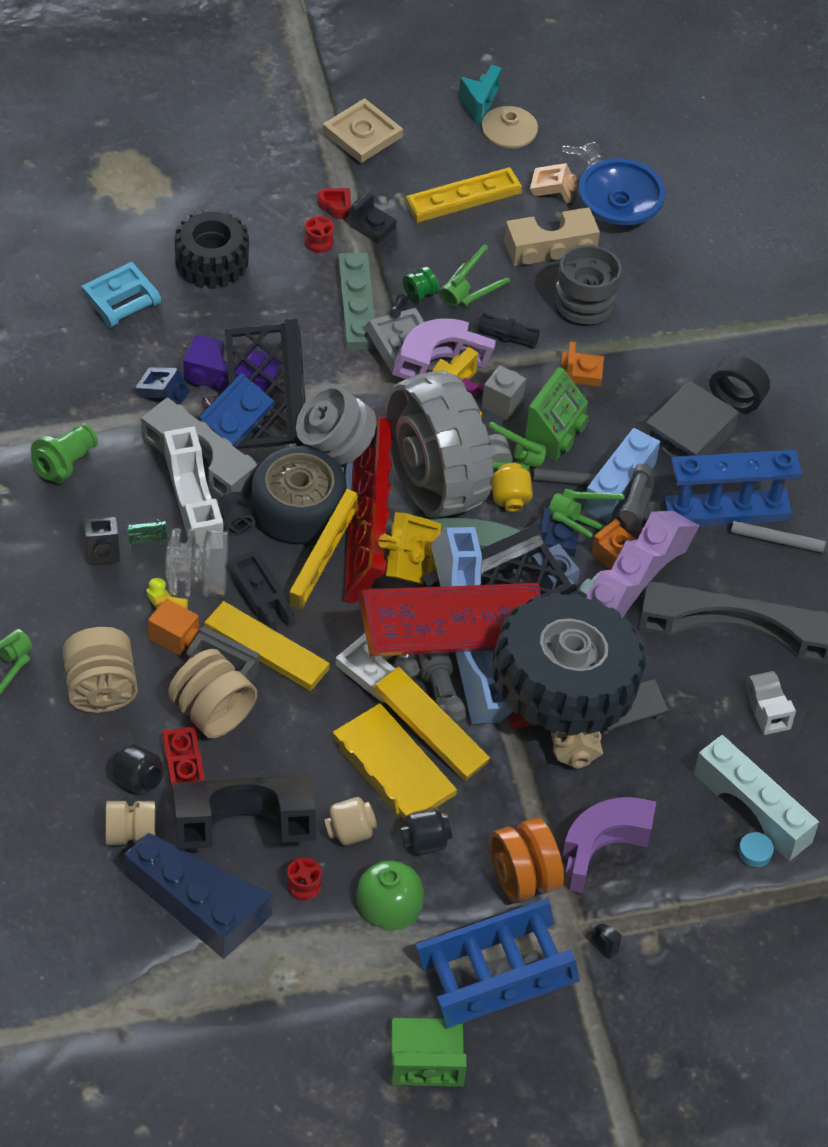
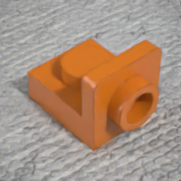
[560,341,604,387]

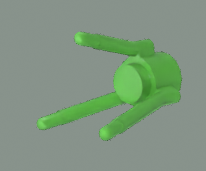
[440,245,510,307]
[489,422,546,470]
[549,489,625,538]
[0,629,33,694]

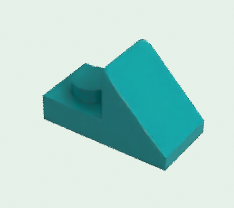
[459,65,502,124]

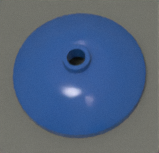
[579,158,665,225]

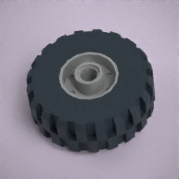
[492,593,646,735]

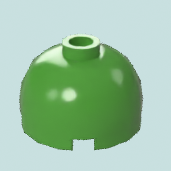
[356,860,425,931]

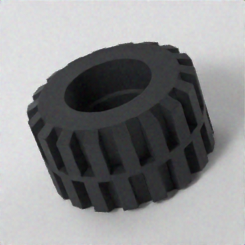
[175,210,249,288]

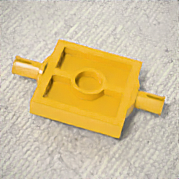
[378,512,442,585]

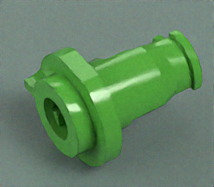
[31,423,98,484]

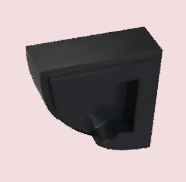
[586,924,622,959]

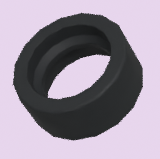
[709,355,770,413]

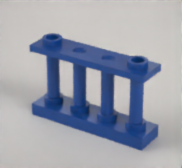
[663,450,802,526]
[416,898,580,1028]

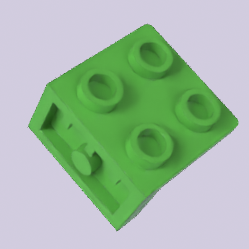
[392,1018,467,1087]

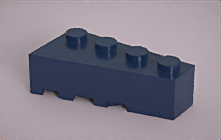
[124,833,273,959]

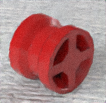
[304,216,334,253]
[287,857,322,901]

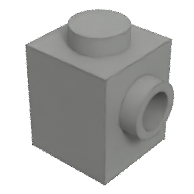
[482,365,526,421]

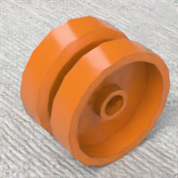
[489,817,564,904]

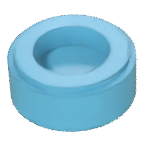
[738,832,774,868]

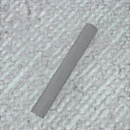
[731,521,826,553]

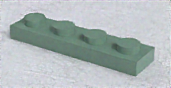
[338,253,376,350]

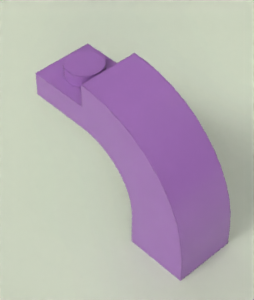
[562,797,656,893]

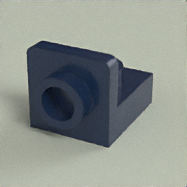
[135,367,190,405]
[536,508,579,557]

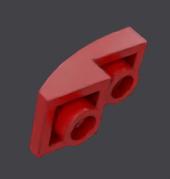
[162,726,205,791]

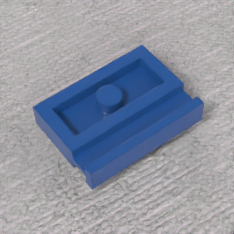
[199,373,275,447]

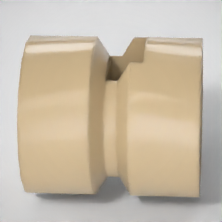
[106,801,155,846]

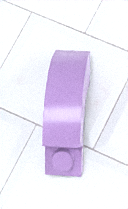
[392,319,496,379]

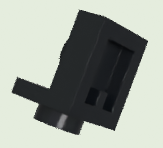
[350,192,397,244]
[84,517,120,565]

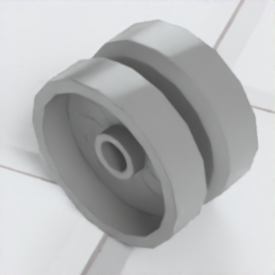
[296,384,377,465]

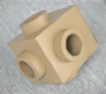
[551,731,603,769]

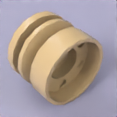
[62,627,138,713]
[168,649,257,738]

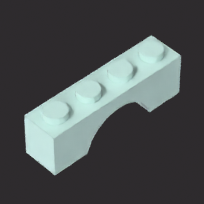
[694,735,819,861]

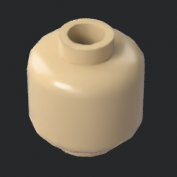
[325,797,377,846]

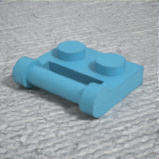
[81,262,161,328]

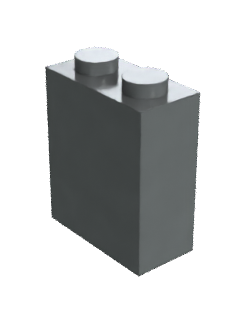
[645,381,739,460]

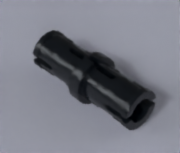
[478,312,540,348]

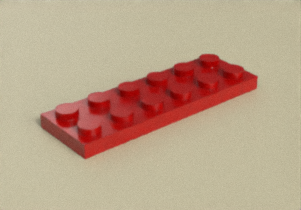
[343,417,394,604]

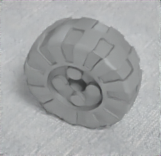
[385,371,493,518]

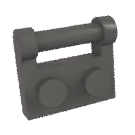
[619,463,657,539]

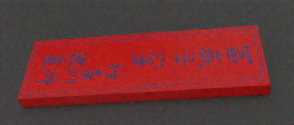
[358,583,541,657]

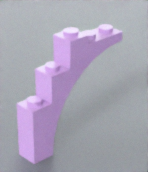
[586,511,700,618]

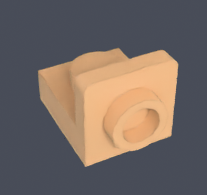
[530,163,578,203]

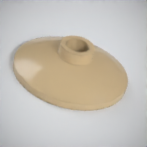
[482,106,538,148]

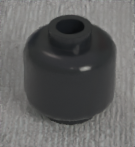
[113,744,163,794]
[400,807,452,855]

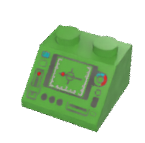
[525,367,589,461]

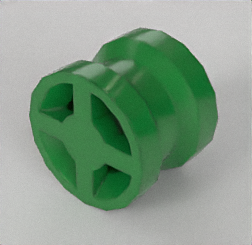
[403,266,439,303]

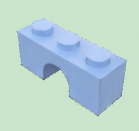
[583,428,660,524]

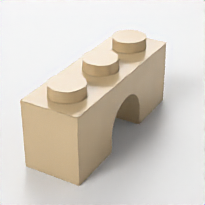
[504,207,600,266]

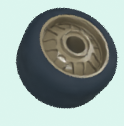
[252,447,347,544]

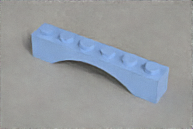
[431,527,513,724]

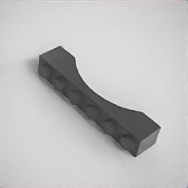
[639,581,828,664]

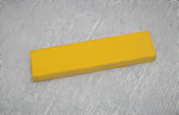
[405,167,522,223]
[290,489,358,610]
[204,601,330,691]
[374,666,490,782]

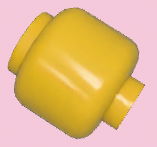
[491,463,533,512]

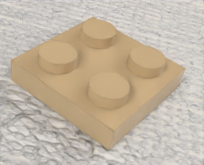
[323,98,403,163]

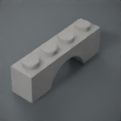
[141,397,257,497]

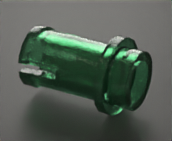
[127,518,168,545]

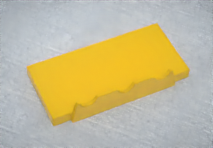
[332,704,457,821]

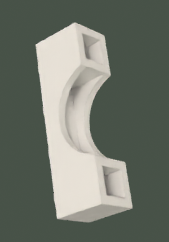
[164,426,223,552]

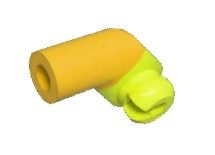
[147,578,188,609]

